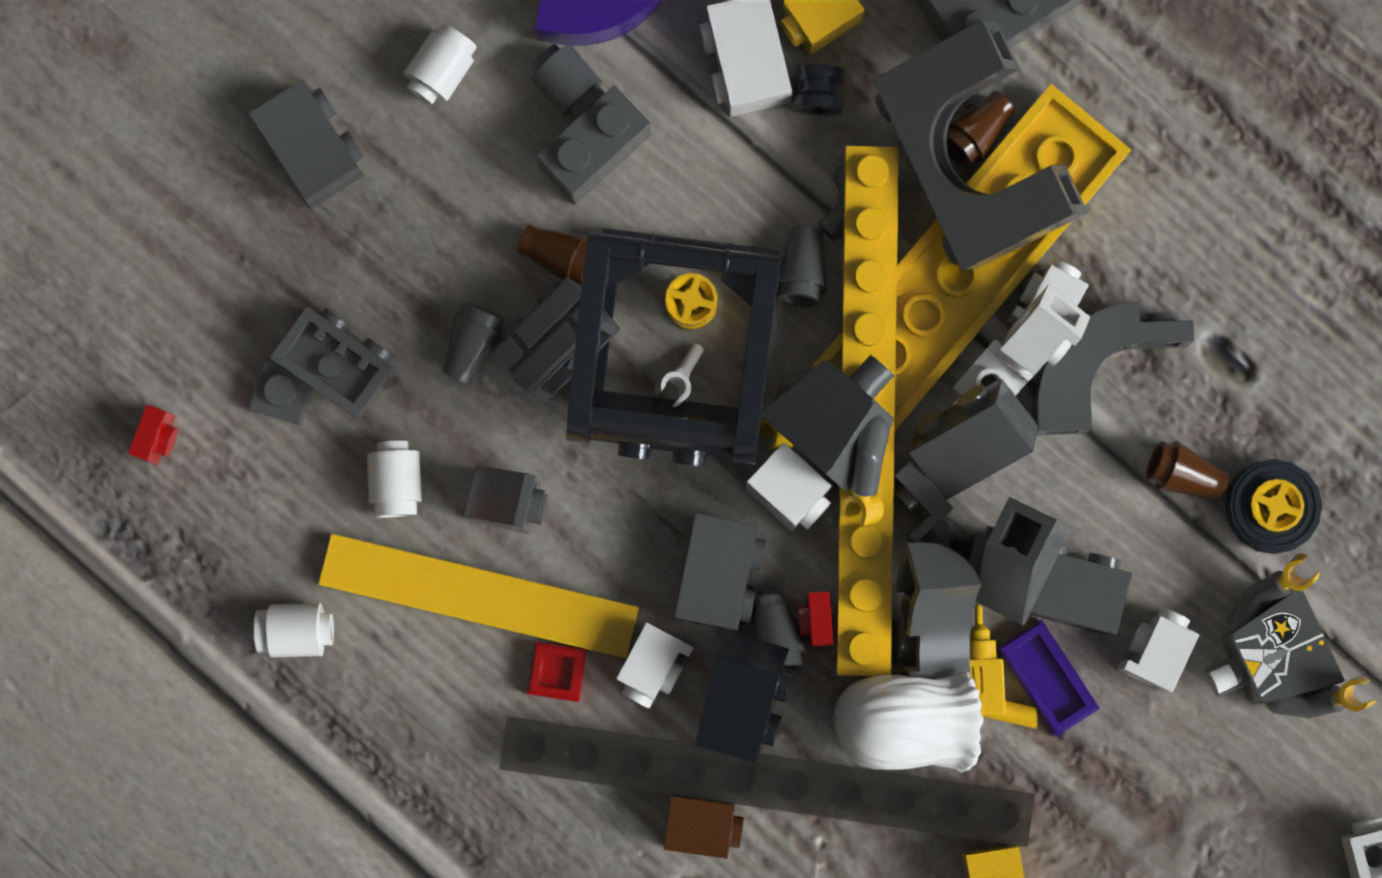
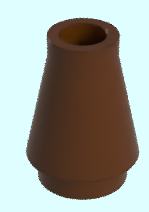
[947,91,1015,167]
[518,225,588,285]
[1146,441,1229,501]

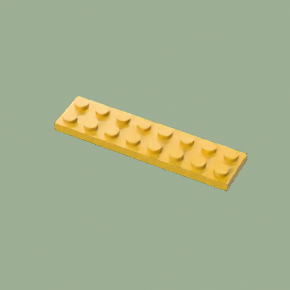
[811,84,1132,432]

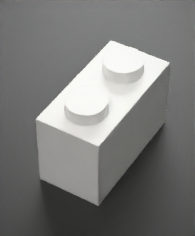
[699,0,792,117]
[745,442,832,532]

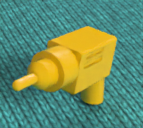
[970,604,1037,729]

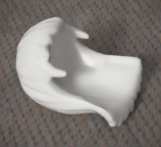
[833,672,983,773]

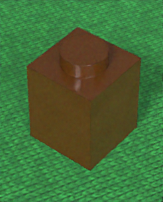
[664,795,744,859]

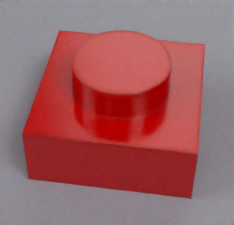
[128,404,178,465]
[797,591,834,647]

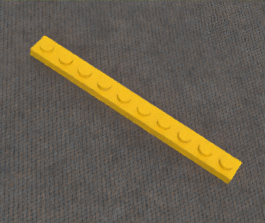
[836,146,899,676]

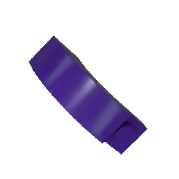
[535,0,663,46]

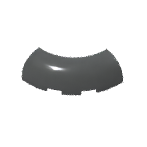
[892,542,982,679]

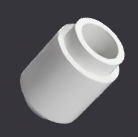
[403,24,477,105]
[367,441,422,518]
[254,603,334,658]

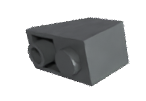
[464,465,548,534]
[975,497,1071,625]

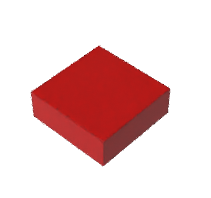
[527,642,588,702]

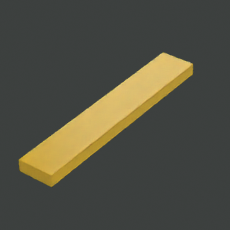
[318,534,639,659]

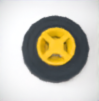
[1225,459,1322,554]

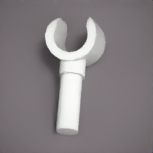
[654,344,704,407]

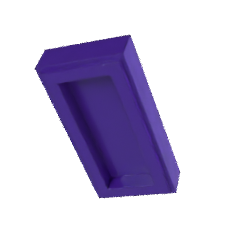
[996,619,1100,737]

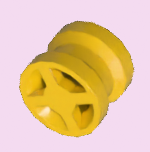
[665,273,718,330]

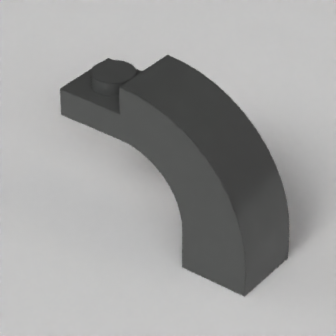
[1032,301,1194,436]

